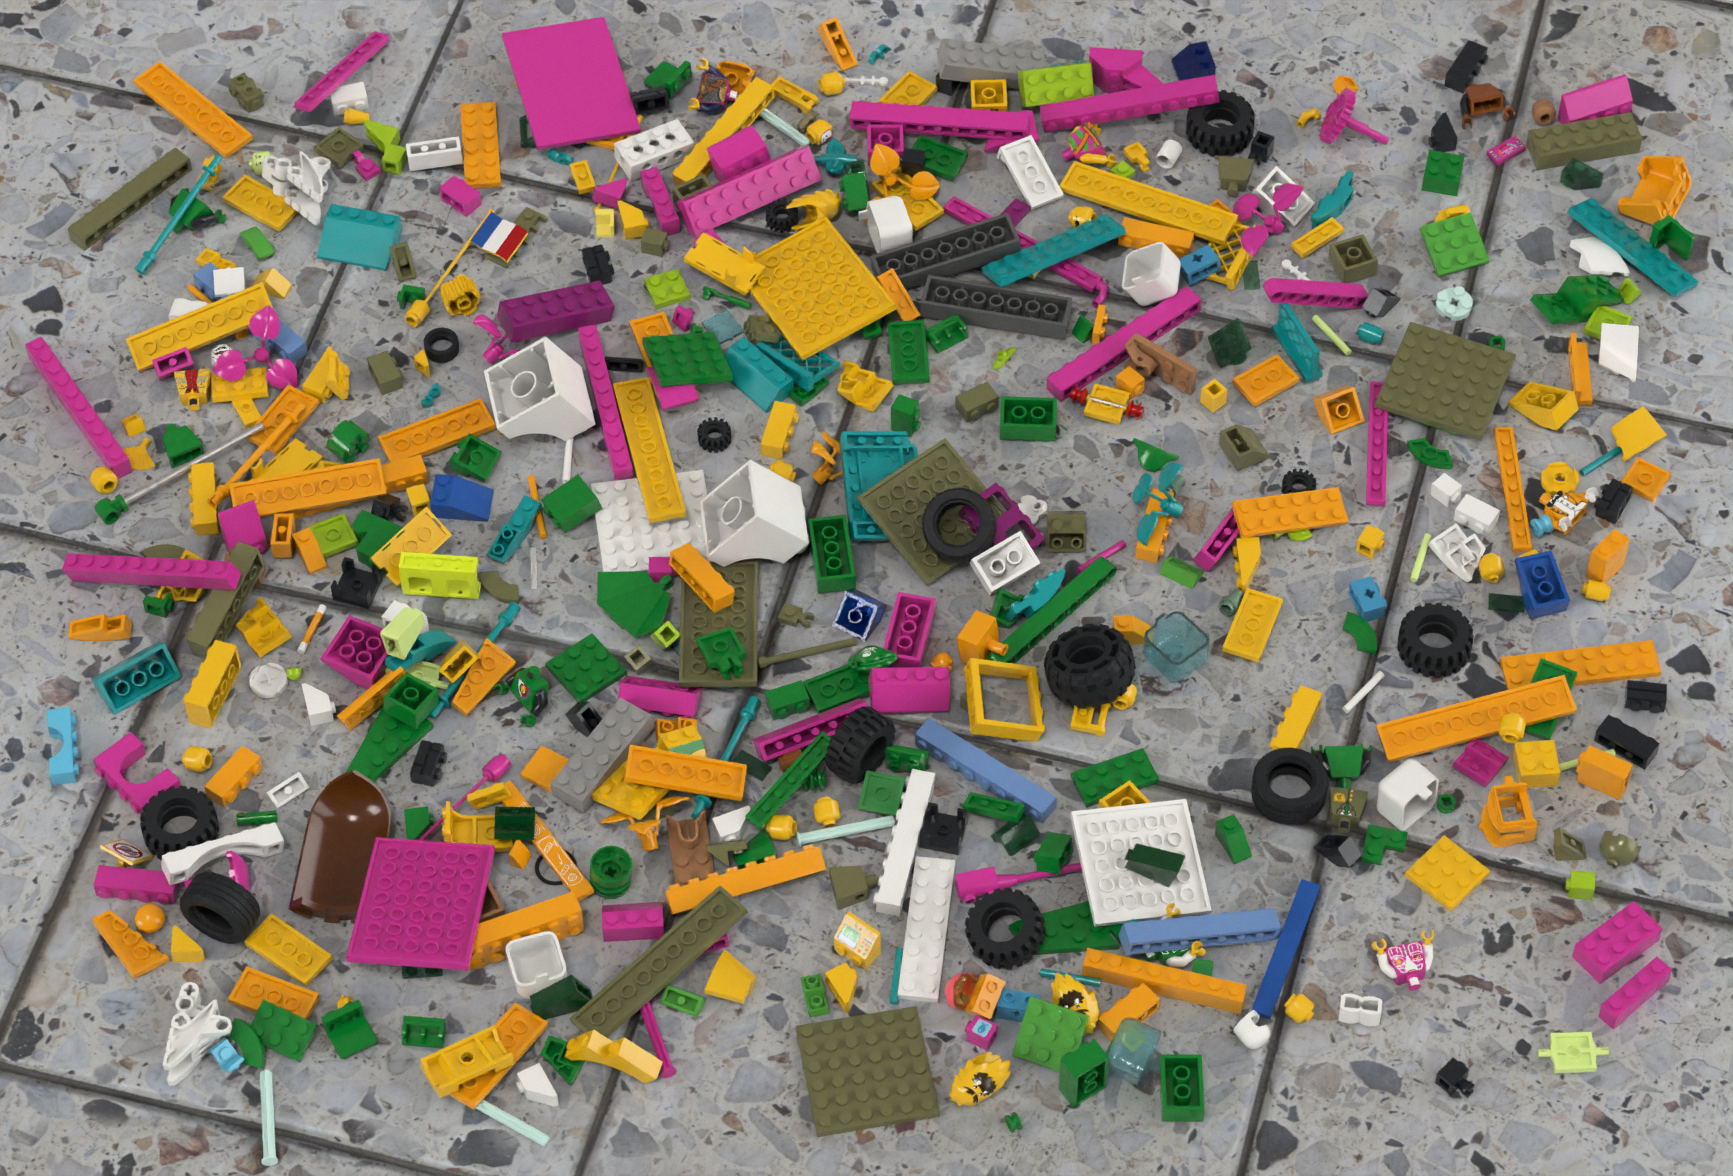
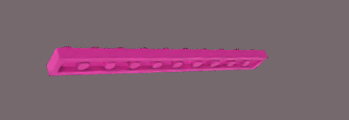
[943,196,1103,293]

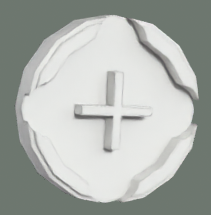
[249,663,288,699]

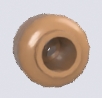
[1531,99,1556,125]

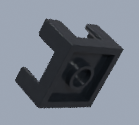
[331,557,383,609]
[920,802,967,855]

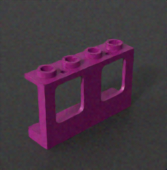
[959,483,1045,550]

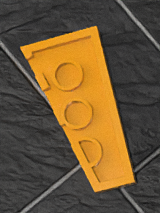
[451,638,516,717]
[92,910,169,979]

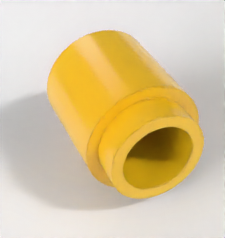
[1581,579,1611,602]

